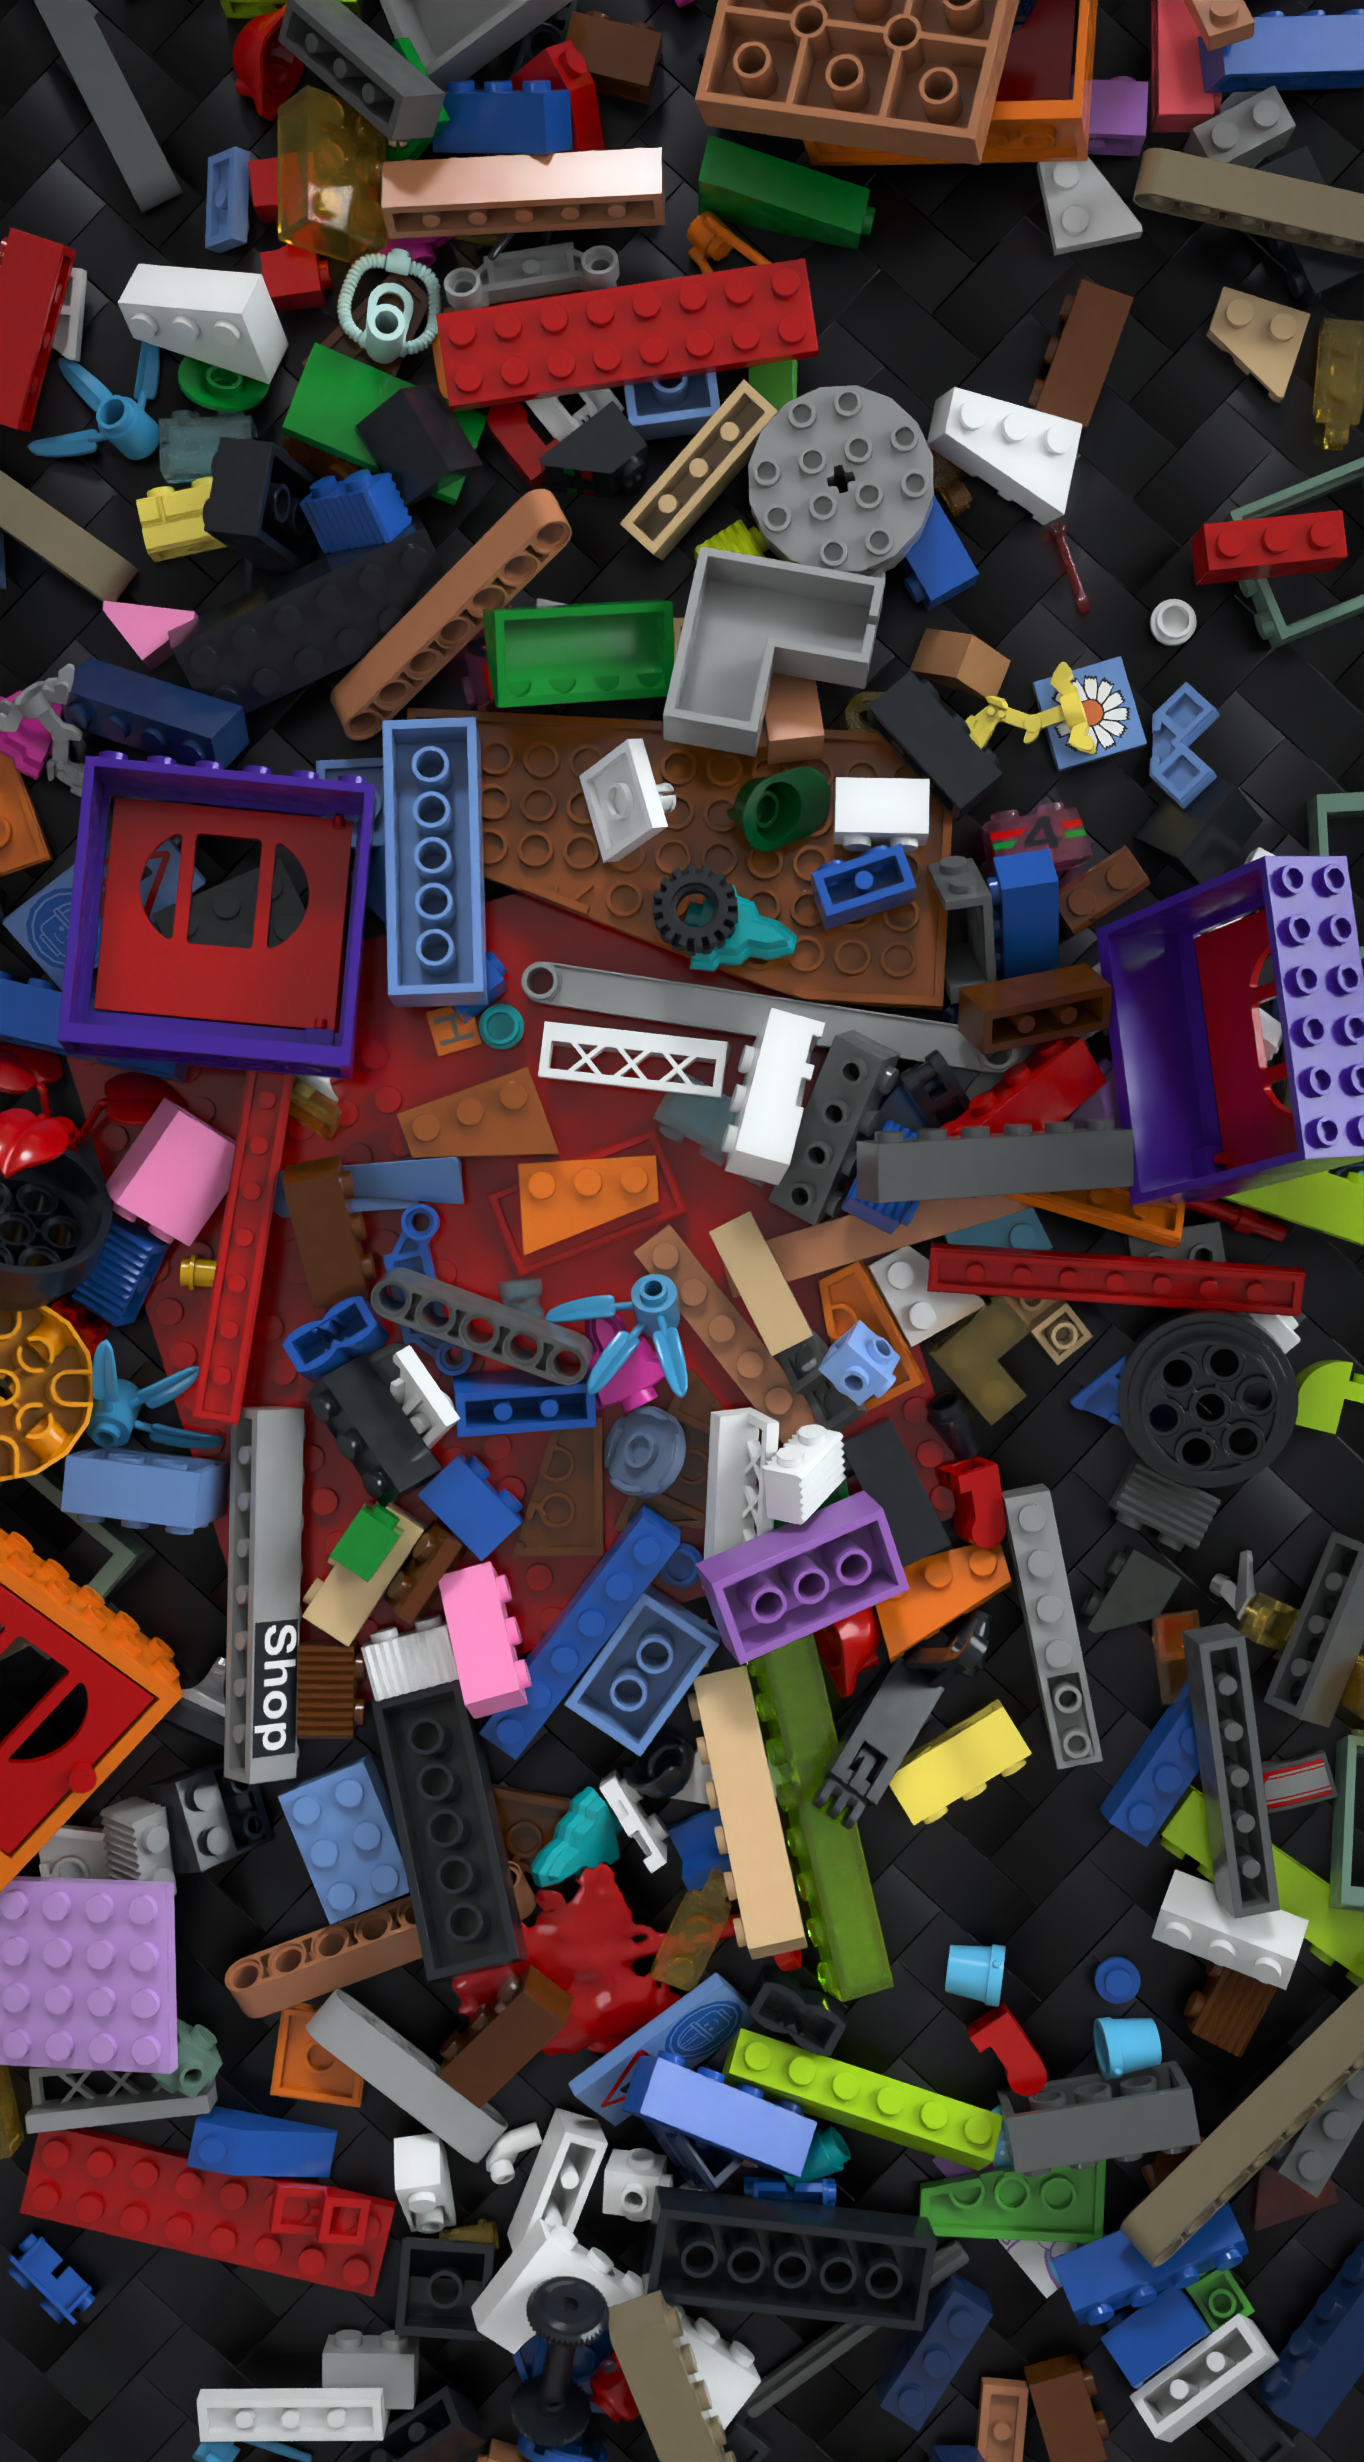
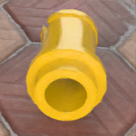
[180,1254,217,1291]

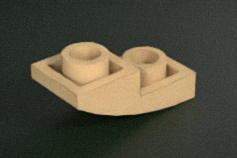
[1000,1296,1093,1365]

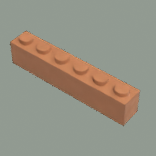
[381,147,665,239]

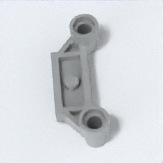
[444,242,620,312]

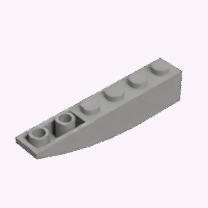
[1002,1483,1103,1770]

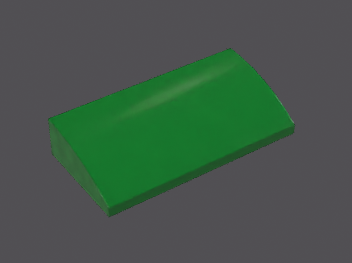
[280,343,487,506]
[483,599,674,708]

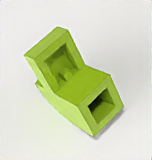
[1295,1359,1364,1435]

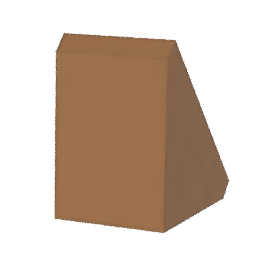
[909,628,1011,703]

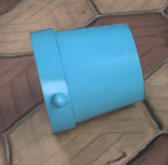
[945,1944,1006,2007]
[1093,2017,1162,2080]

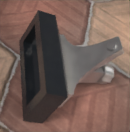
[159,1657,226,1752]

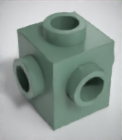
[150,2018,223,2099]

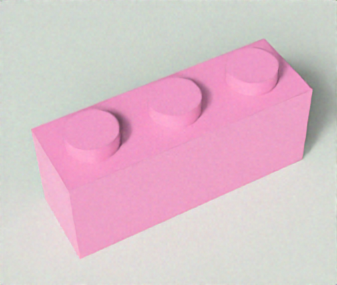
[438,1561,532,1719]

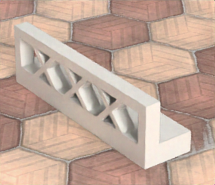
[538,1021,731,1098]
[702,1407,779,1589]
[197,2388,391,2442]

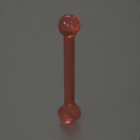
[1049,521,1091,613]

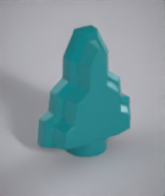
[684,885,798,972]
[530,1787,623,1888]

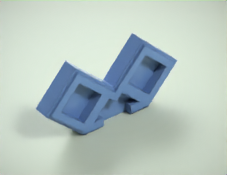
[1149,682,1220,810]

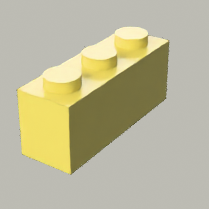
[889,1699,1032,1825]

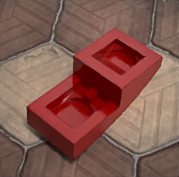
[268,2181,371,2246]

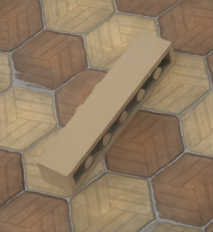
[687,1666,808,1960]

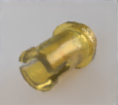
[439,2218,499,2251]

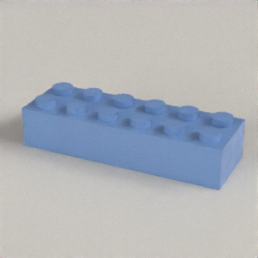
[382,717,488,1008]

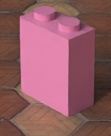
[105,1097,236,1247]

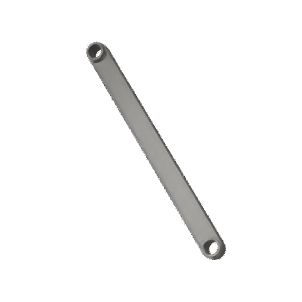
[521,961,1019,1074]

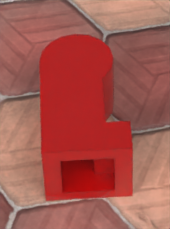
[487,402,559,490]
[937,1455,1006,1549]
[966,2001,1047,2096]

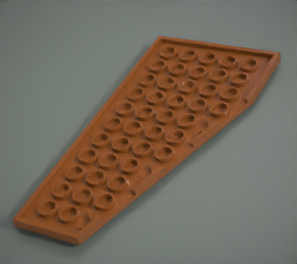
[407,708,953,1010]

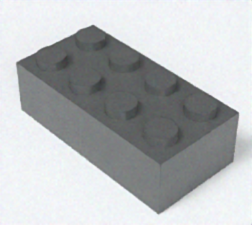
[997,2061,1201,2177]

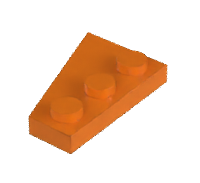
[518,1155,659,1256]
[818,1260,925,1411]
[875,1543,1011,1663]

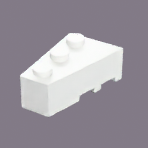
[118,264,289,384]
[927,387,1082,525]
[721,1008,825,1185]

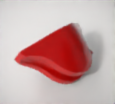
[232,3,305,122]
[812,1607,881,1698]

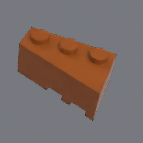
[397,1067,559,1160]

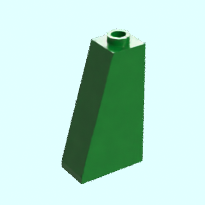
[698,135,876,251]

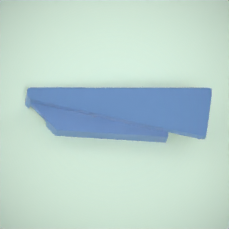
[274,1157,464,1217]

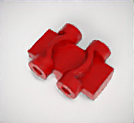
[50,1298,109,1357]

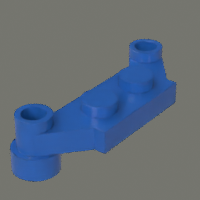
[383,1204,473,1376]

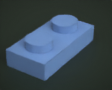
[205,146,251,253]

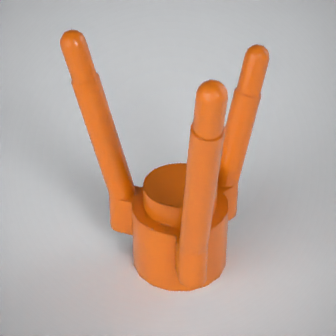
[686,210,772,274]

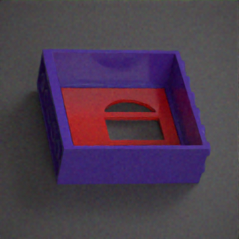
[58,751,376,1080]
[1096,856,1364,1206]

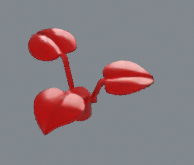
[0,1042,186,1179]

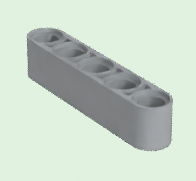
[305,1989,508,2163]

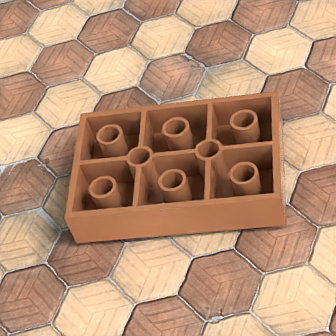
[695,0,1019,165]

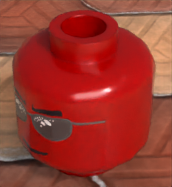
[589,2349,640,2423]

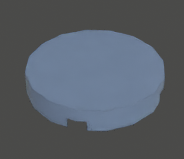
[603,1406,687,1498]

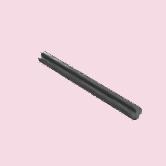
[742,2240,969,2418]

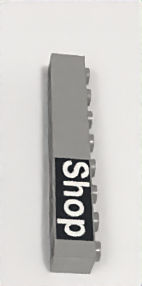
[224,1406,306,1784]

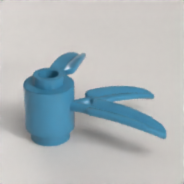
[27,341,160,460]
[545,1274,688,1398]
[85,1339,224,1449]

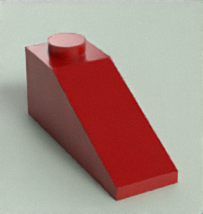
[509,40,605,153]

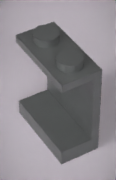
[927,856,996,1004]

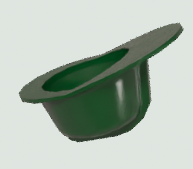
[727,766,831,852]

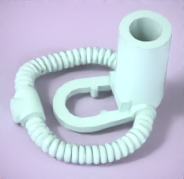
[337,248,443,364]

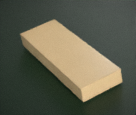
[709,1211,814,1356]

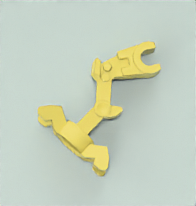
[965,662,1097,755]

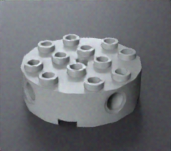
[748,385,934,577]

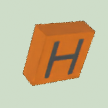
[426,1006,483,1057]

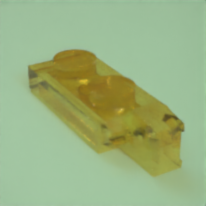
[1313,318,1364,451]
[650,1868,732,1992]

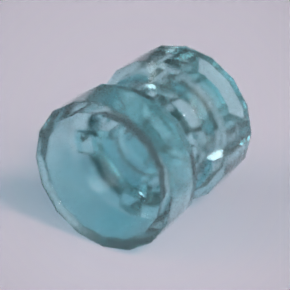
[497,1277,546,1320]

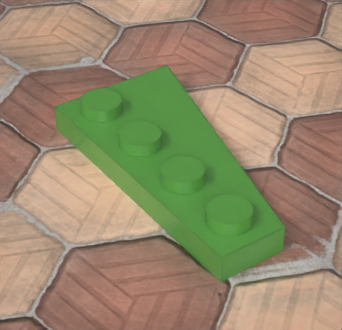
[918,2159,1106,2244]

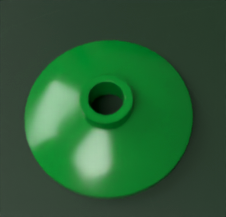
[178,356,270,412]

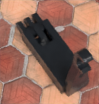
[811,1632,989,1830]

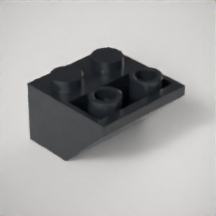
[146,1759,274,1874]

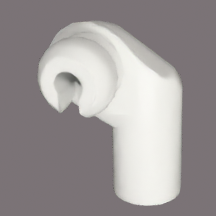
[486,2121,543,2184]

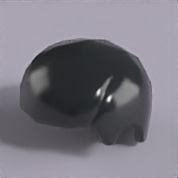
[622,1729,695,1800]

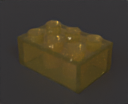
[277,85,387,264]

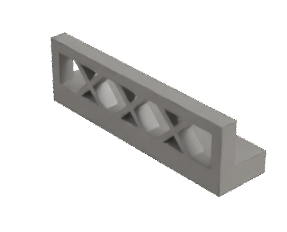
[25,2067,218,2134]

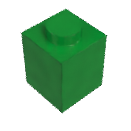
[329,1504,404,1582]

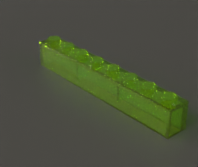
[746,1633,894,2002]

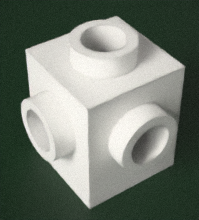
[602,2148,674,2222]

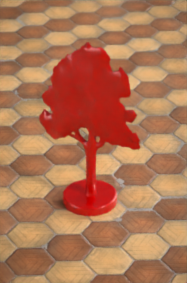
[451,1863,802,2056]

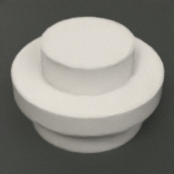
[1150,599,1197,646]

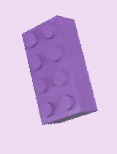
[695,1490,910,1665]

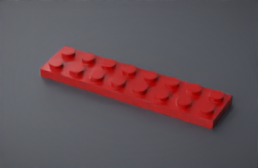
[436,258,819,412]
[20,2128,397,2297]

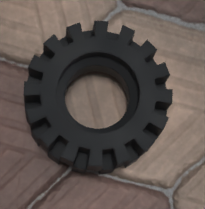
[652,864,738,956]

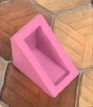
[103,601,198,671]

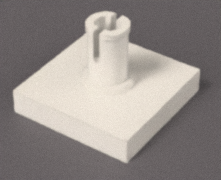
[579,738,676,863]

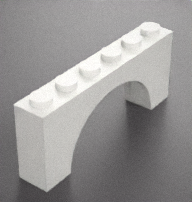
[471,2218,761,2430]

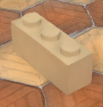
[302,1501,429,1647]

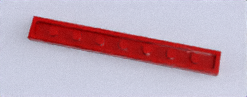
[191,1071,295,1426]
[927,1243,1305,1317]

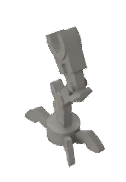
[0,663,85,797]

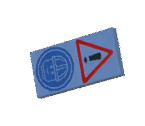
[2,836,206,990]
[569,1973,756,2127]

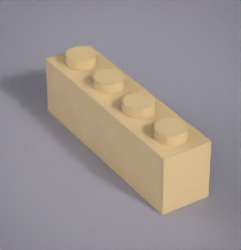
[620,380,779,561]

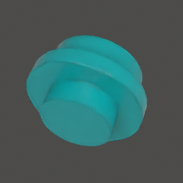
[479,1004,525,1050]

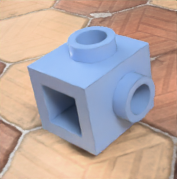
[818,1320,901,1406]

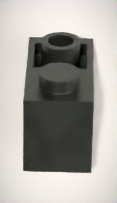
[1081,1544,1182,1633]

